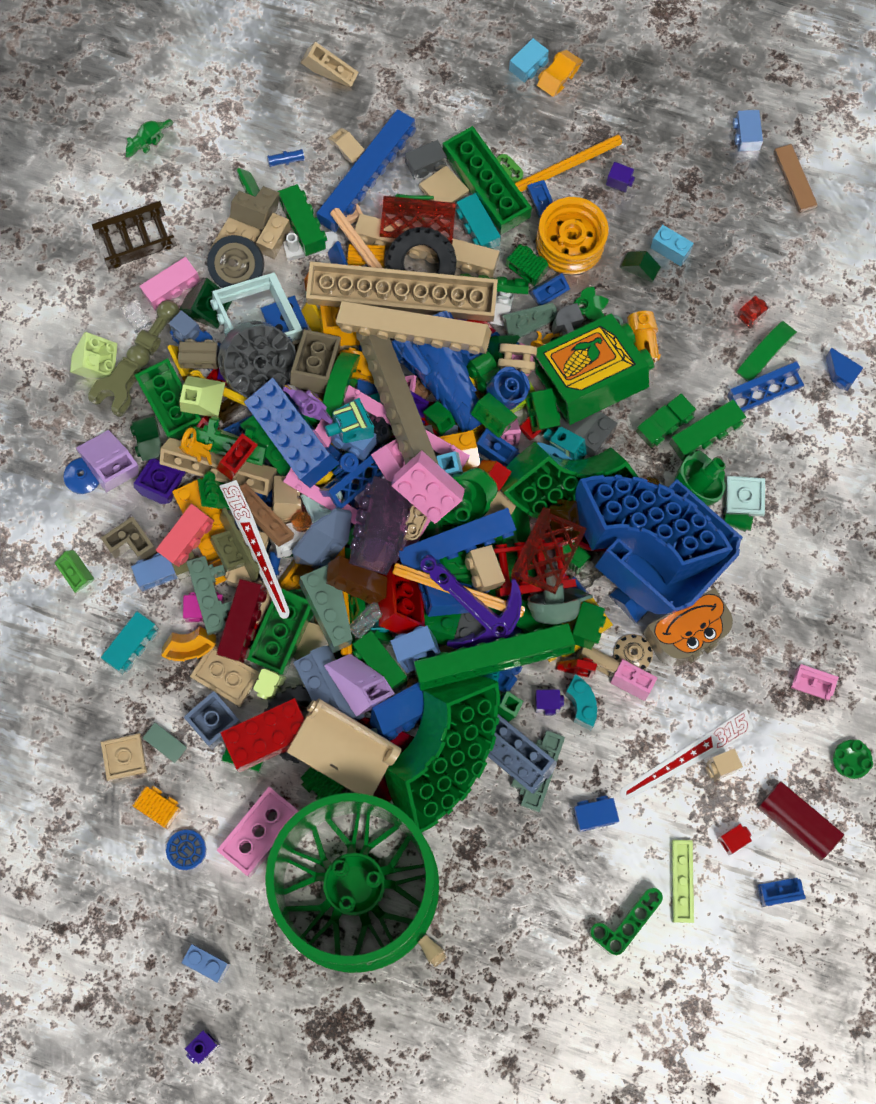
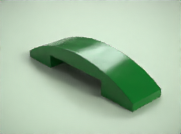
[736,321,797,382]
[323,352,360,418]

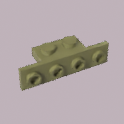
[210,508,260,582]

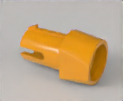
[627,311,661,363]

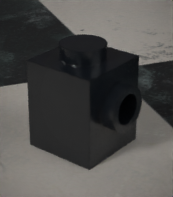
[369,416,394,447]

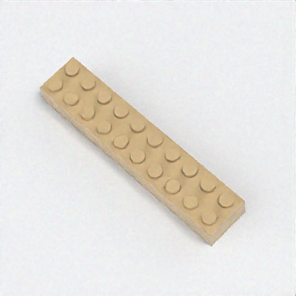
[306,261,498,322]

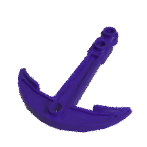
[420,555,522,649]

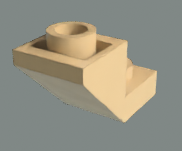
[328,128,365,164]

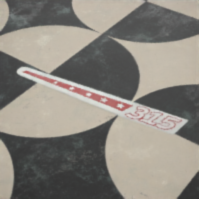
[220,480,289,619]
[620,709,754,800]

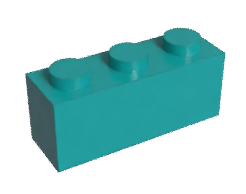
[455,193,501,249]
[101,611,159,675]

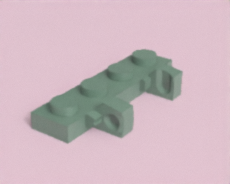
[186,556,233,635]
[511,730,565,813]

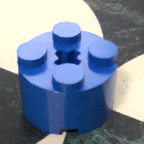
[486,367,530,410]

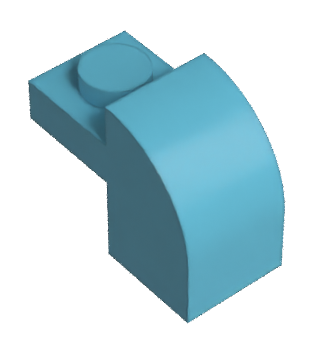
[437,451,463,476]

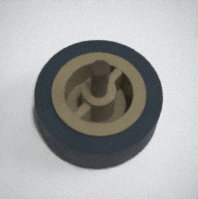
[207,235,264,288]

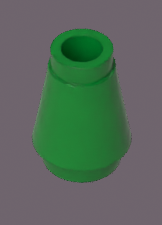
[725,513,754,532]

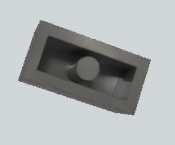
[405,140,447,180]

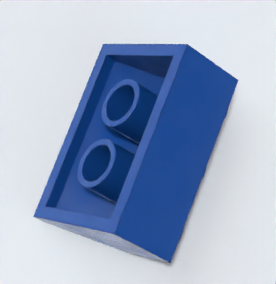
[370,683,424,741]

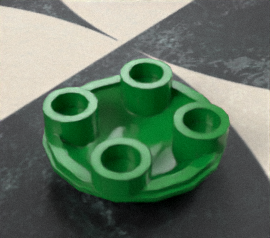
[833,740,873,779]

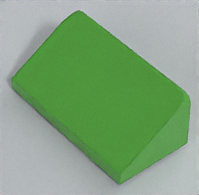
[55,550,95,593]

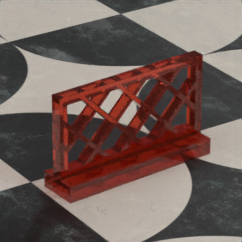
[380,196,456,244]
[511,507,586,594]

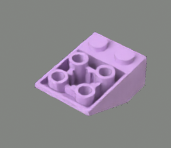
[76,430,139,493]
[324,654,395,717]

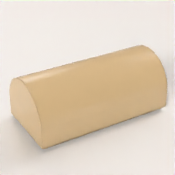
[578,648,621,678]

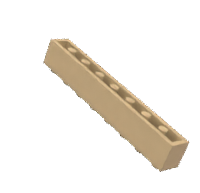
[355,214,500,278]
[336,301,492,355]

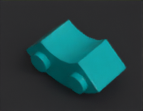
[565,674,597,731]

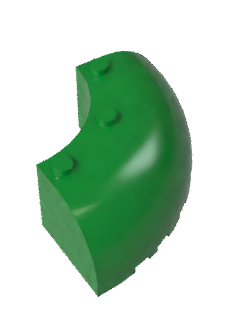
[501,442,638,529]
[385,676,500,833]

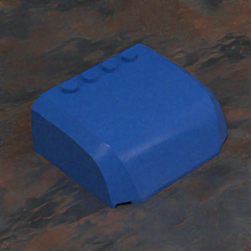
[595,479,743,615]

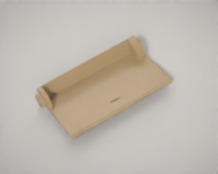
[287,699,401,796]

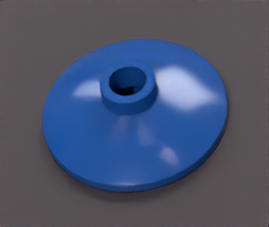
[63,458,100,494]

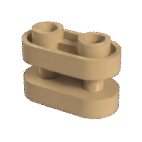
[497,344,537,374]
[396,503,427,540]

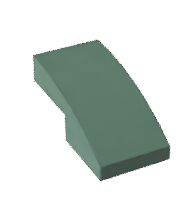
[142,722,187,763]

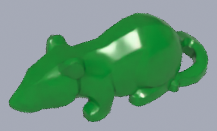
[126,119,174,158]

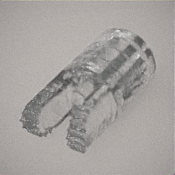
[350,602,382,638]

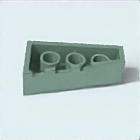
[299,565,352,653]

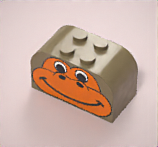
[643,588,733,666]

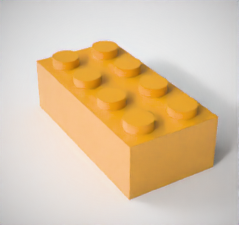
[172,477,226,563]

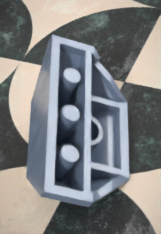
[292,508,352,567]

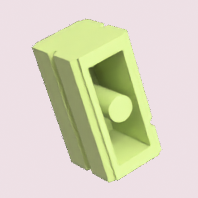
[253,669,287,700]

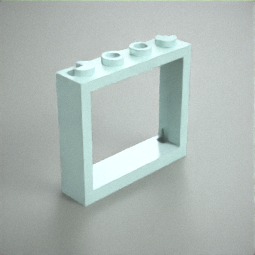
[210,272,303,342]

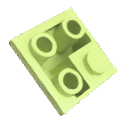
[70,332,117,378]
[180,376,225,417]

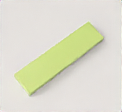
[672,840,694,923]

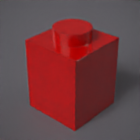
[718,824,752,855]

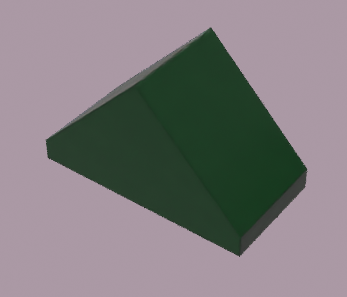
[620,251,661,283]
[487,335,520,365]

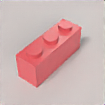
[156,504,214,567]

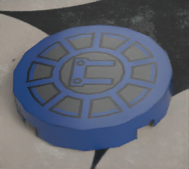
[166,829,207,871]

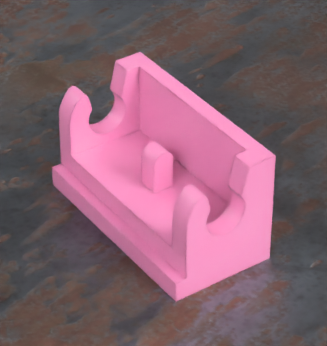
[610,659,658,701]
[791,664,839,701]

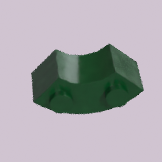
[130,414,163,461]

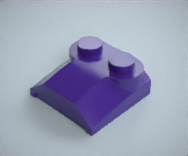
[134,458,186,504]

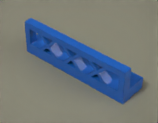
[727,361,804,412]
[319,447,382,509]

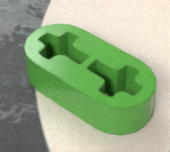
[496,154,523,183]

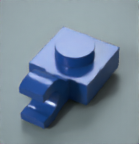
[498,666,523,693]

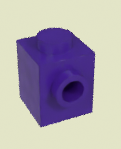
[606,162,635,193]
[535,690,564,716]
[185,1030,220,1064]

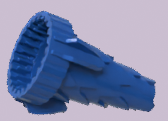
[391,311,482,432]

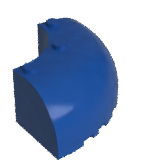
[575,475,733,585]

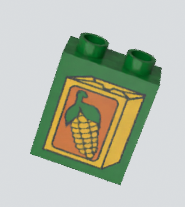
[533,313,654,425]

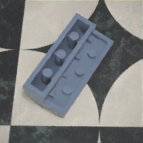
[293,646,365,721]
[488,714,557,794]

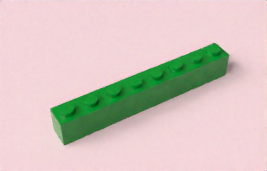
[414,623,575,691]

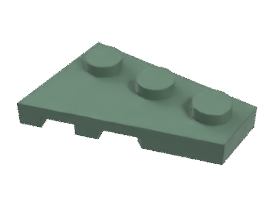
[502,302,557,338]

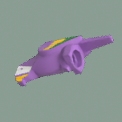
[282,384,333,424]

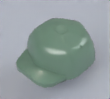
[527,567,593,624]

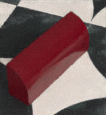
[757,781,845,861]

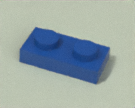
[527,180,553,219]

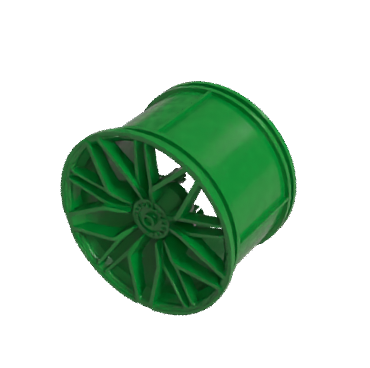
[265,793,439,973]

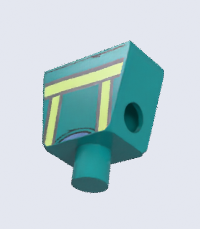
[325,398,374,443]
[543,427,587,460]

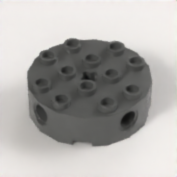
[218,320,296,398]

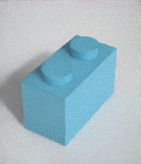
[509,38,549,83]
[651,225,694,266]

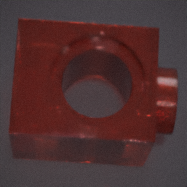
[737,295,769,329]

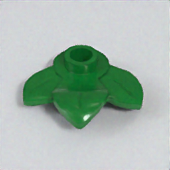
[573,287,609,321]

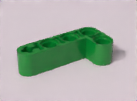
[589,888,663,956]

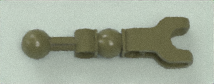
[88,300,180,417]

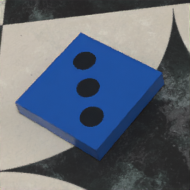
[261,295,308,333]

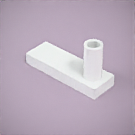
[283,231,338,261]

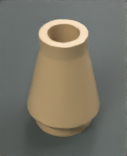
[418,935,447,967]

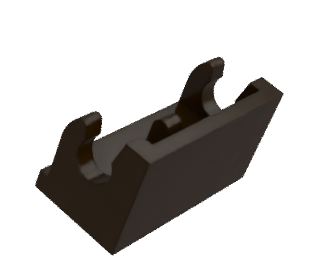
[218,399,248,424]
[549,499,581,543]

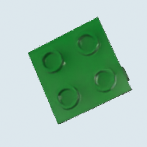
[197,471,230,510]

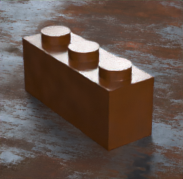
[326,556,387,605]

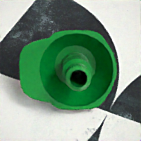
[674,451,726,507]
[443,468,498,526]

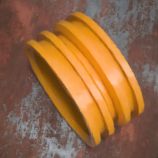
[536,197,609,275]

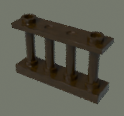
[91,201,177,270]

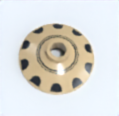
[614,634,653,670]

